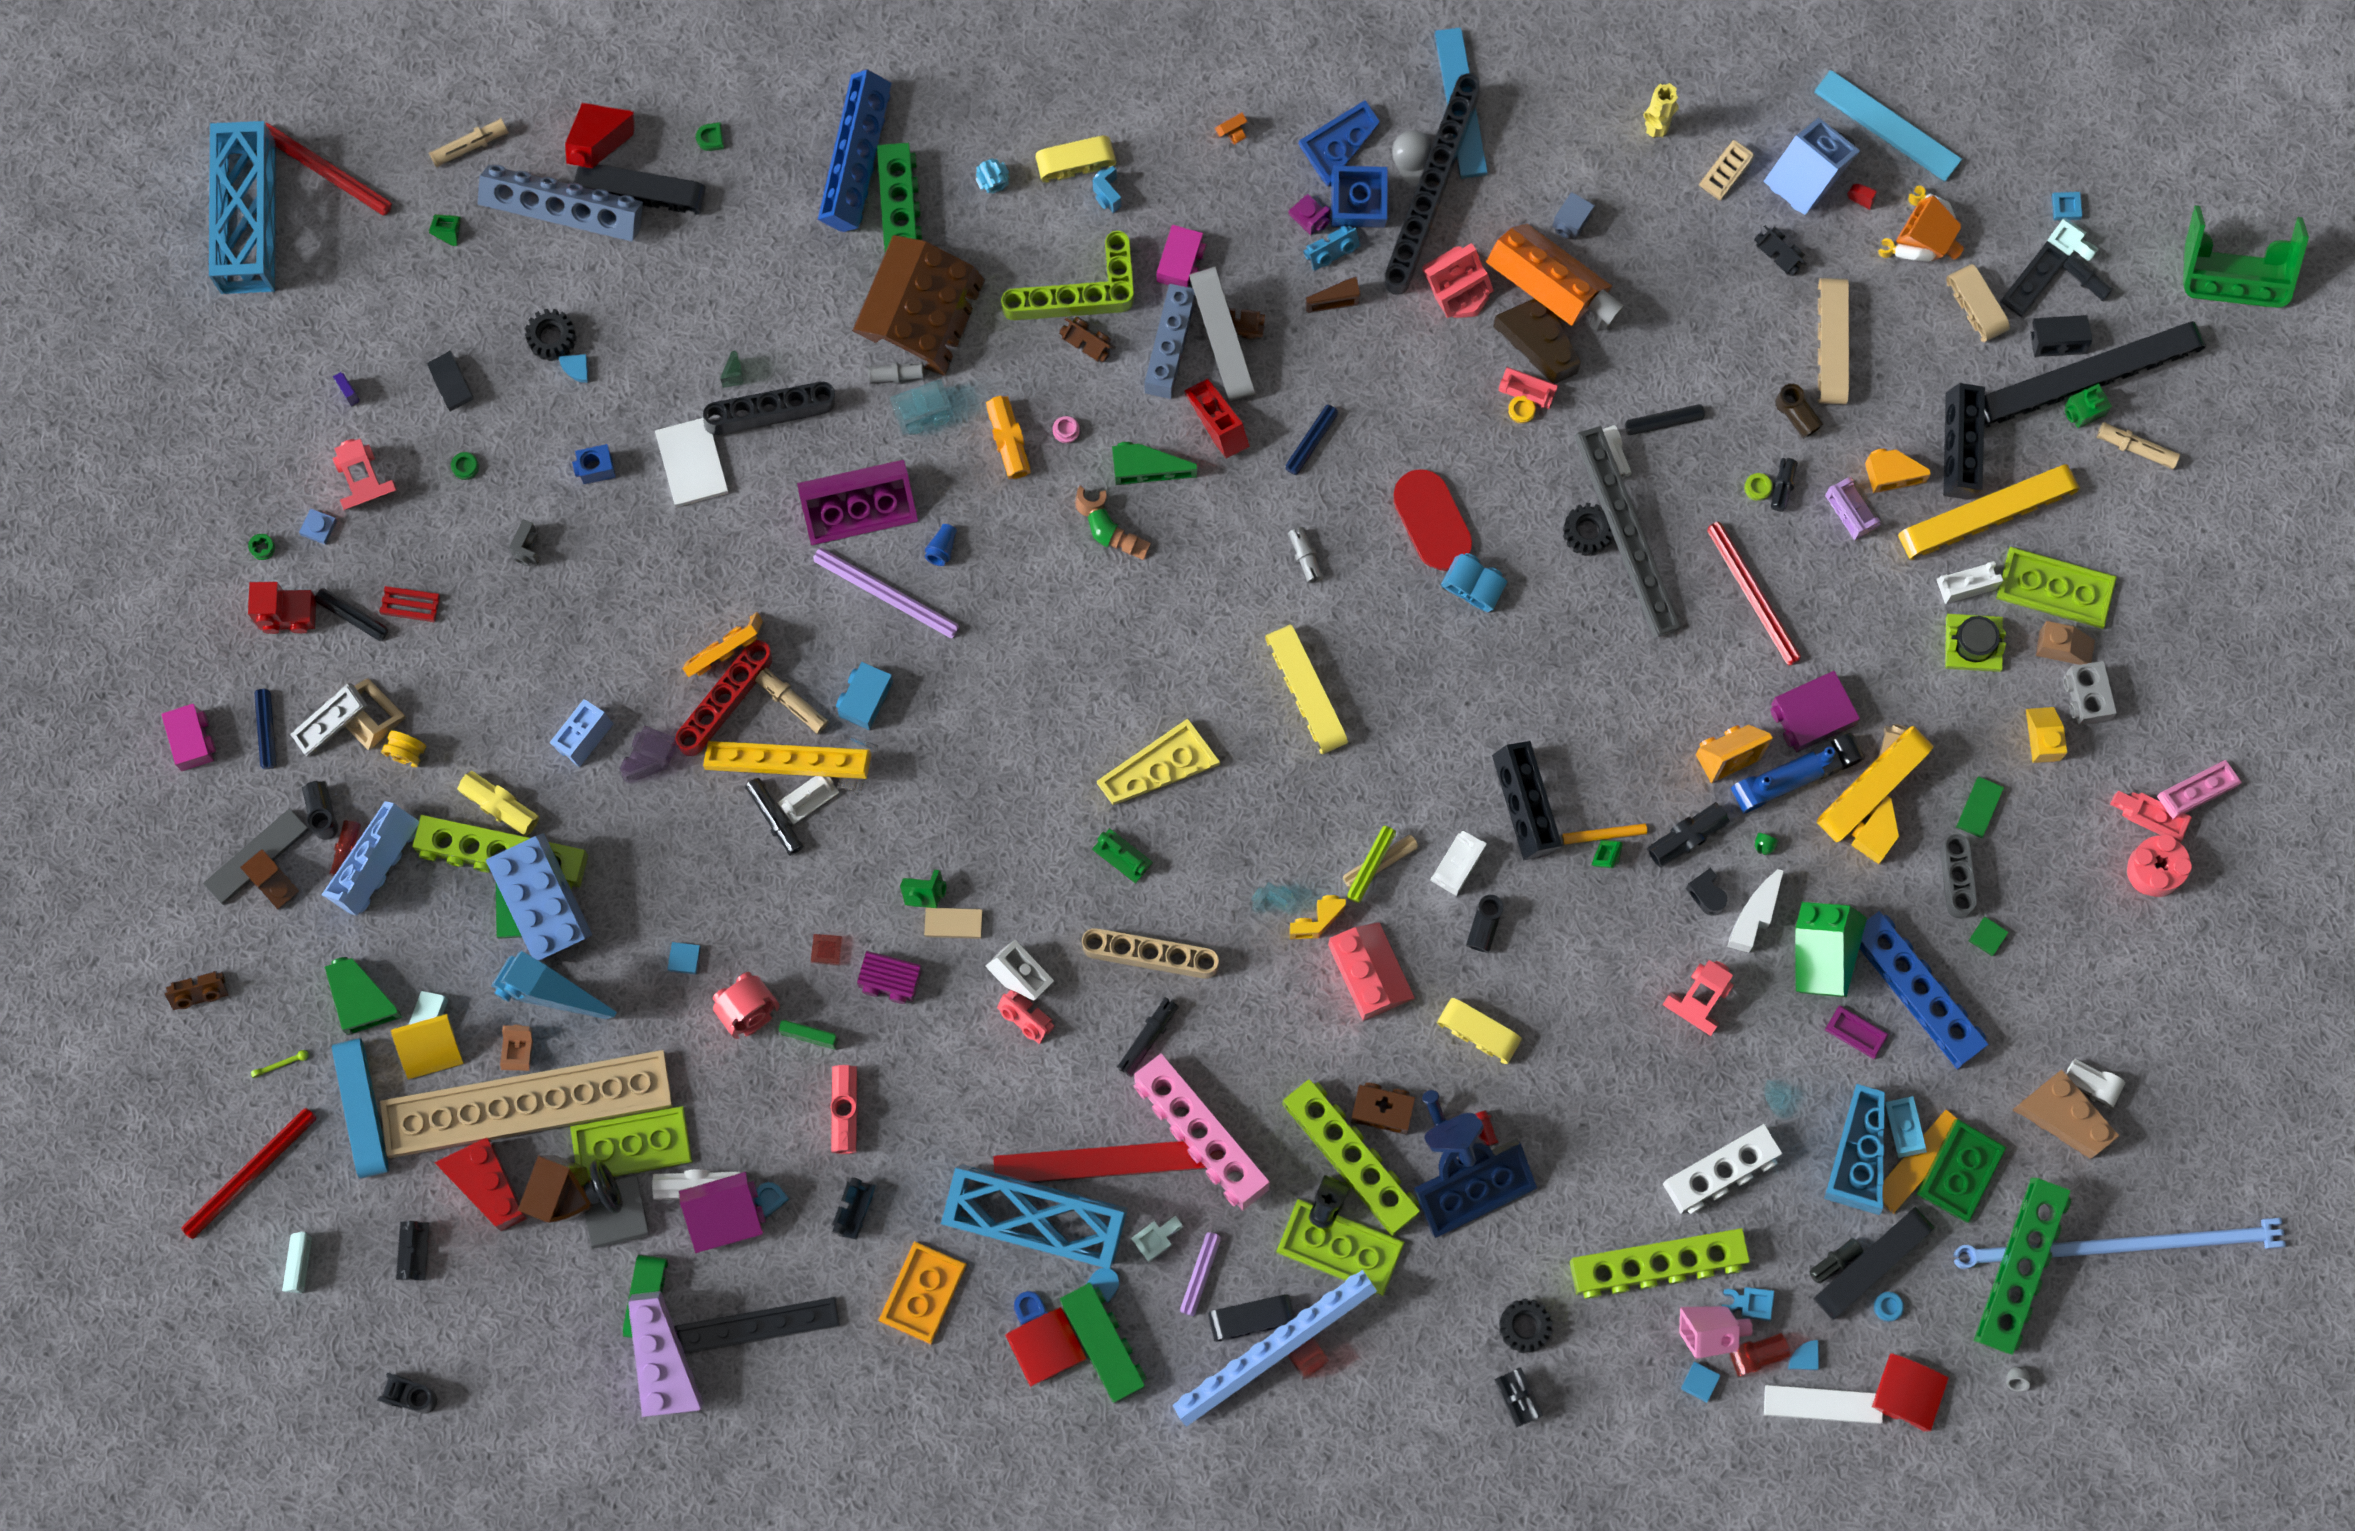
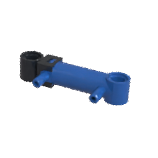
[1731,733,1865,814]

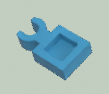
[1722,1287,1774,1322]

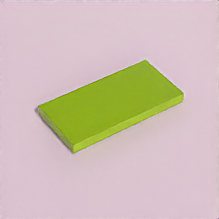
[1996,547,2117,629]
[570,1106,693,1181]
[1276,1199,1405,1296]

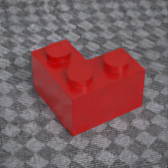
[248,582,316,634]

